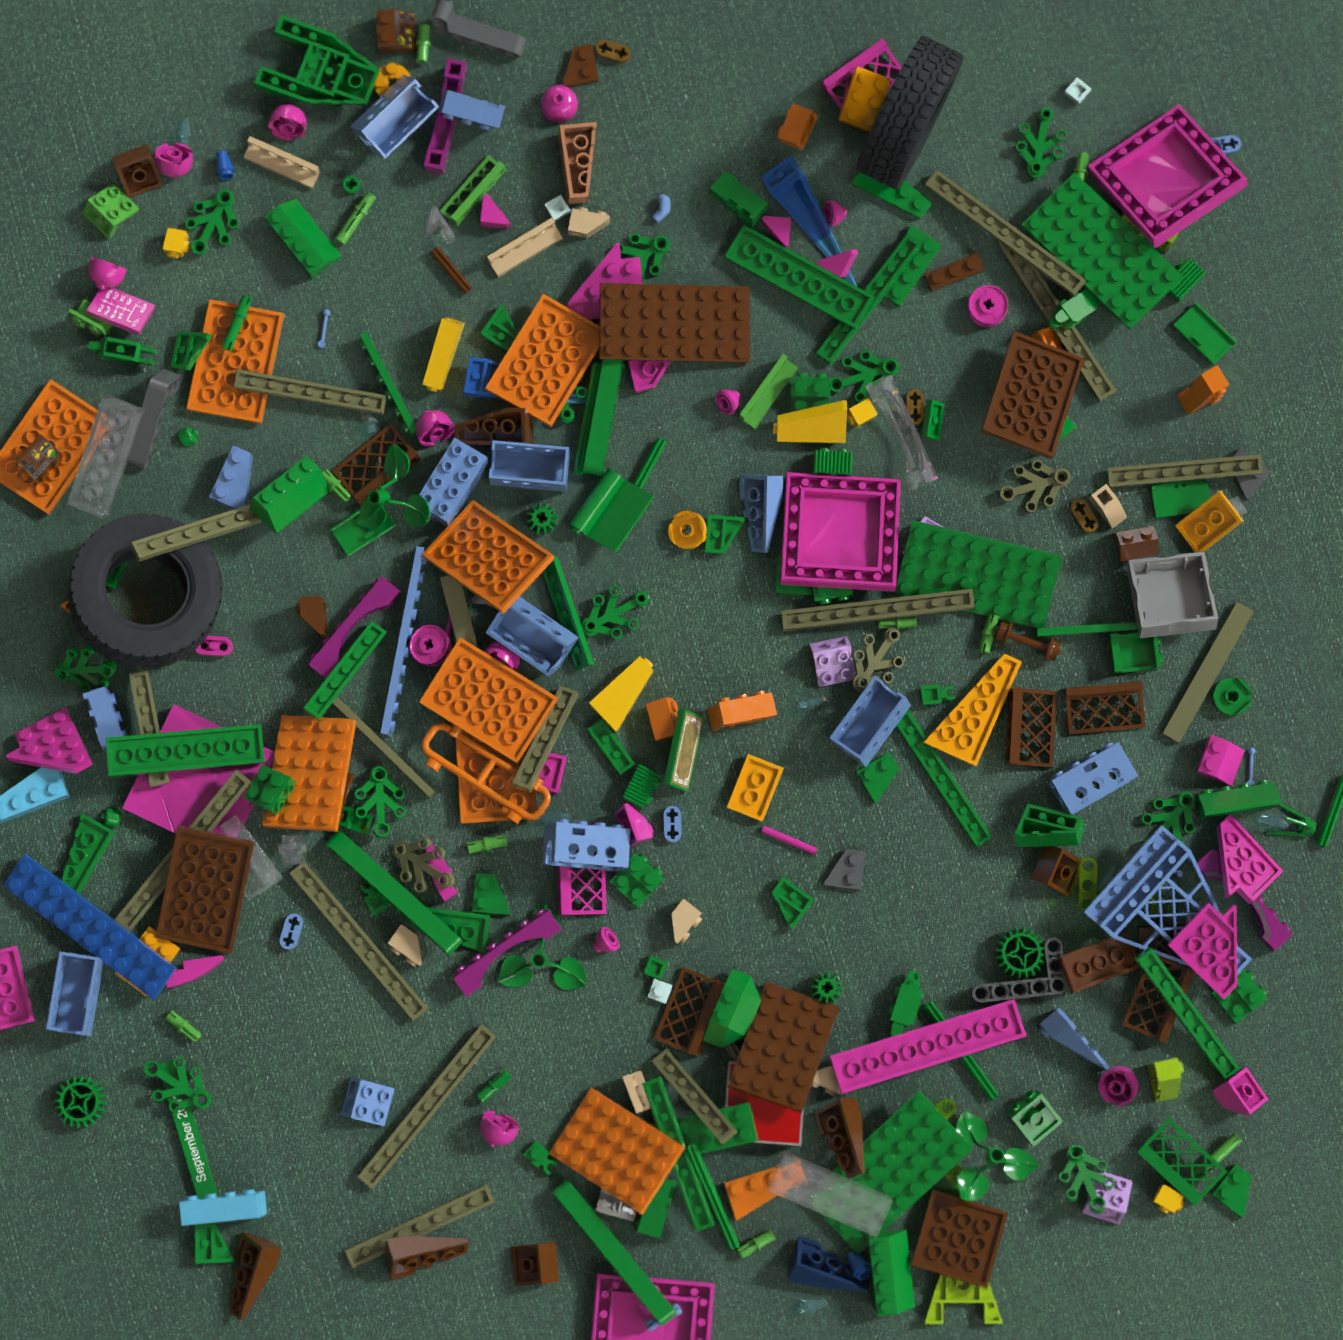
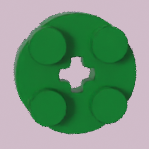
[1212,678,1251,717]

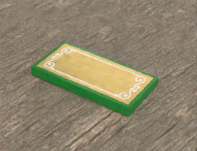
[664,709,704,792]

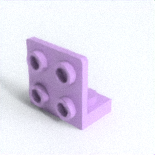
[810,636,856,687]
[1082,1170,1132,1225]

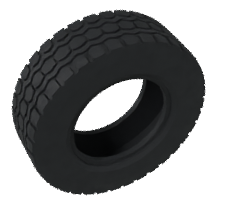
[856,36,964,190]
[68,513,222,669]

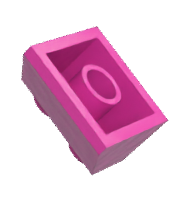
[1195,735,1245,786]

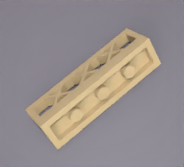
[244,136,320,189]
[487,218,563,277]

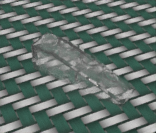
[220,814,283,900]

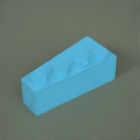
[0,767,70,824]
[179,1189,267,1226]

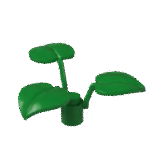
[356,444,430,528]
[497,904,587,990]
[956,1111,1039,1201]

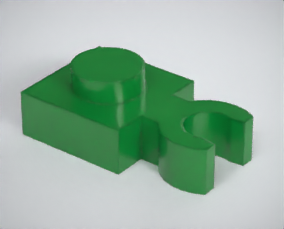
[921,684,955,706]
[360,884,390,916]
[523,1140,558,1175]

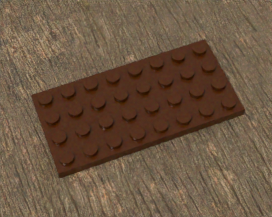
[599,283,750,363]

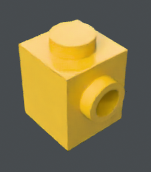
[163,228,190,259]
[847,398,878,429]
[1152,1184,1185,1214]

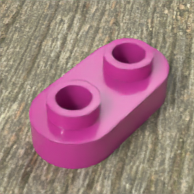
[196,636,233,657]

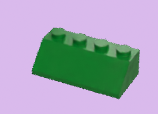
[264,199,342,280]
[249,456,330,534]
[1196,780,1282,819]
[867,1229,915,1316]

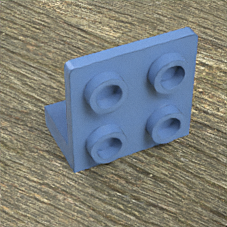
[341,1077,394,1126]

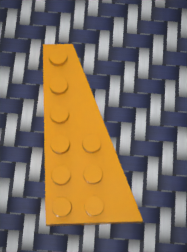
[923,654,1022,766]

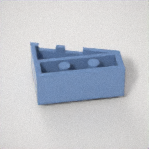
[438,90,505,131]
[209,446,253,510]
[83,687,128,753]

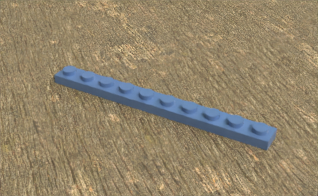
[380,546,427,737]

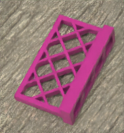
[820,38,902,111]
[557,854,606,916]

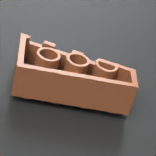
[557,122,597,205]

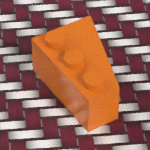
[1177,365,1229,415]
[707,691,777,732]

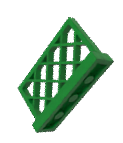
[1137,1117,1227,1206]

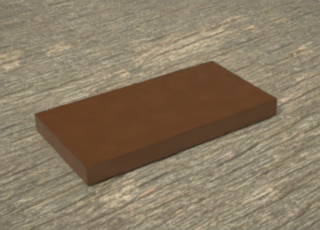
[1058,931,1140,994]

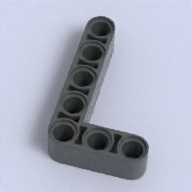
[431,0,526,58]
[126,369,182,469]
[971,938,1067,1003]

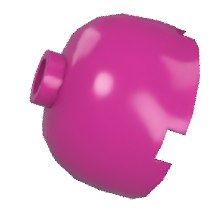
[541,85,578,124]
[268,104,307,140]
[155,143,193,178]
[87,257,127,290]
[416,410,454,447]
[483,641,520,671]
[1098,1066,1139,1106]
[480,1111,520,1147]

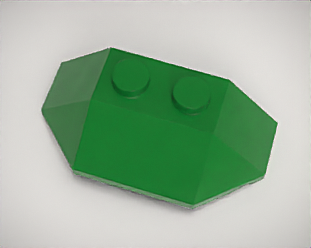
[703,969,761,1048]

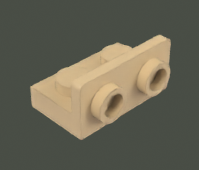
[623,1071,651,1114]

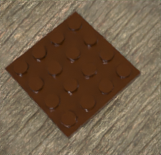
[911,1190,1008,1289]

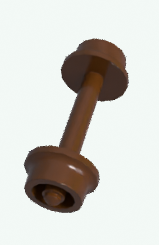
[995,622,1062,662]

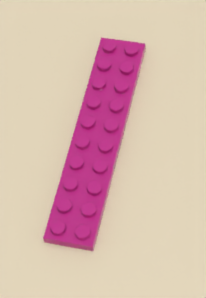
[830,999,1026,1094]

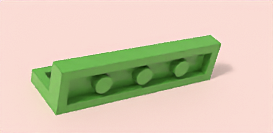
[440,155,506,226]
[739,354,798,430]

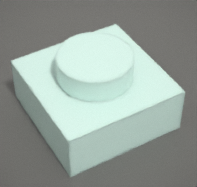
[1065,77,1091,105]
[545,195,571,221]
[648,979,673,1004]

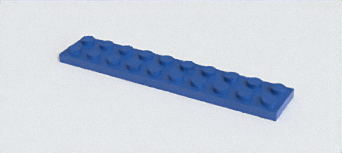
[3,854,177,1000]

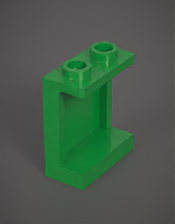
[1108,633,1163,674]

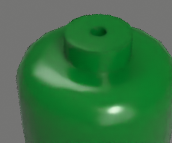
[177,427,198,447]
[101,808,121,828]

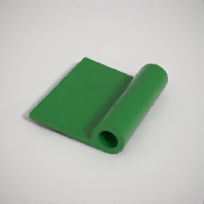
[569,468,654,553]

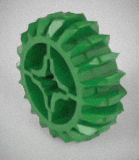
[994,927,1046,979]
[54,1075,107,1128]

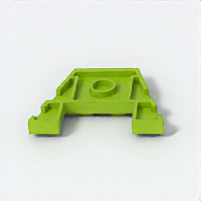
[925,1275,1002,1324]

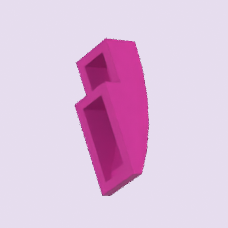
[426,844,458,902]
[166,955,224,988]

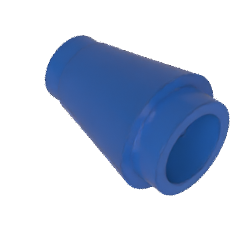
[216,151,235,181]
[846,1251,872,1280]

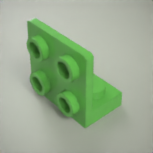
[82,184,139,239]
[68,299,114,338]

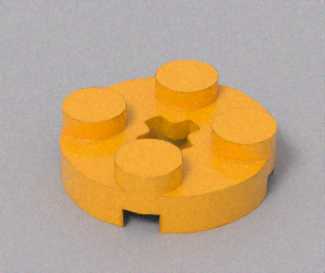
[374,63,410,97]
[668,511,707,549]

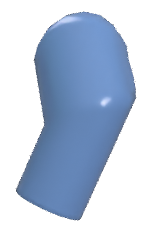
[652,194,671,223]

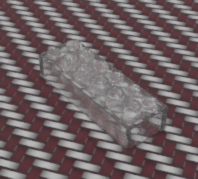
[67,395,145,518]
[767,1151,893,1237]

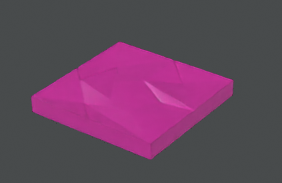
[1087,104,1248,248]
[780,472,901,592]
[122,704,275,838]
[592,1273,715,1340]

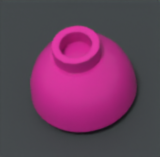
[823,201,847,227]
[715,389,740,415]
[593,927,619,953]

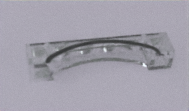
[865,375,938,490]

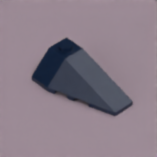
[787,1236,869,1293]

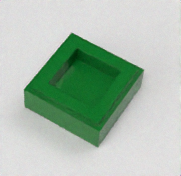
[643,955,668,981]

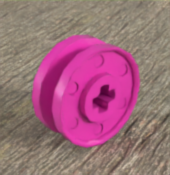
[968,285,1008,328]
[410,625,453,667]

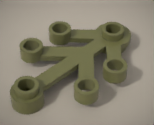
[999,459,1071,513]
[851,628,904,692]
[393,838,455,892]

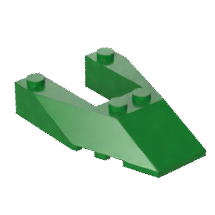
[254,15,380,105]

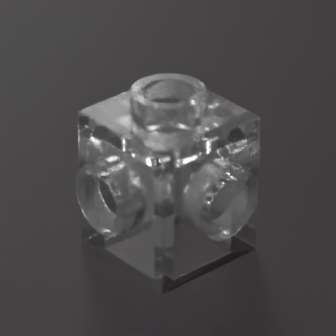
[278,834,307,865]

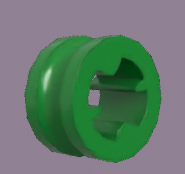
[343,176,361,195]

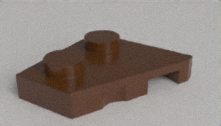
[563,44,599,87]

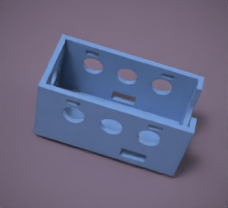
[350,75,439,159]
[419,438,489,527]
[489,440,570,492]
[486,597,579,677]
[830,676,911,767]
[1048,742,1138,815]
[542,819,630,871]
[46,952,104,1037]

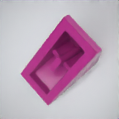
[480,193,511,229]
[761,216,791,249]
[817,249,858,277]

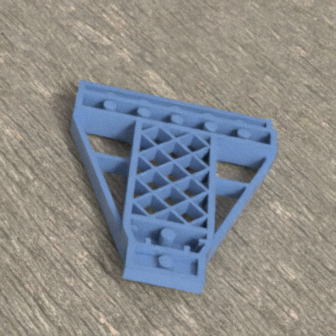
[1083,825,1252,975]

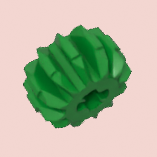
[526,503,558,535]
[810,971,844,1003]

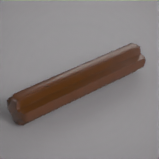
[431,247,472,294]

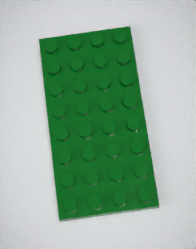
[1021,172,1184,330]
[895,520,1062,628]
[805,1090,973,1254]

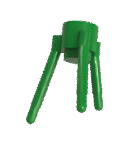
[1266,804,1316,838]

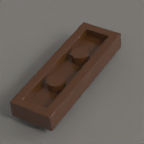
[924,253,984,292]

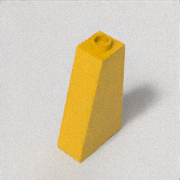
[422,317,465,392]
[773,400,847,443]
[589,656,653,733]

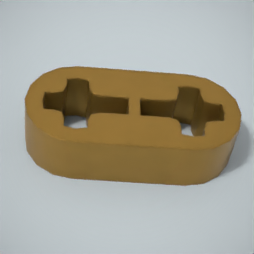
[596,40,631,64]
[906,389,924,426]
[1070,499,1098,534]

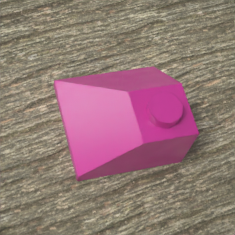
[615,803,653,847]
[1212,1067,1268,1116]

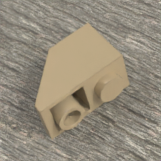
[568,207,610,238]
[1089,484,1127,529]
[672,899,702,945]
[388,924,423,967]
[812,1066,841,1097]

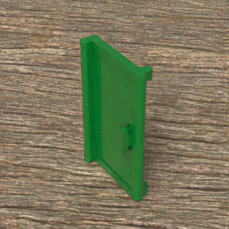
[1173,302,1237,365]
[1151,479,1211,519]
[330,506,396,557]

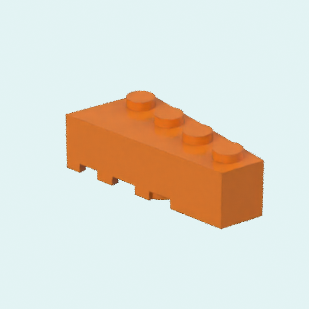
[724,1159,805,1221]

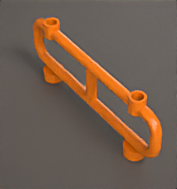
[421,722,551,825]

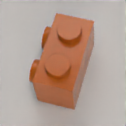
[777,104,818,151]
[646,697,678,742]

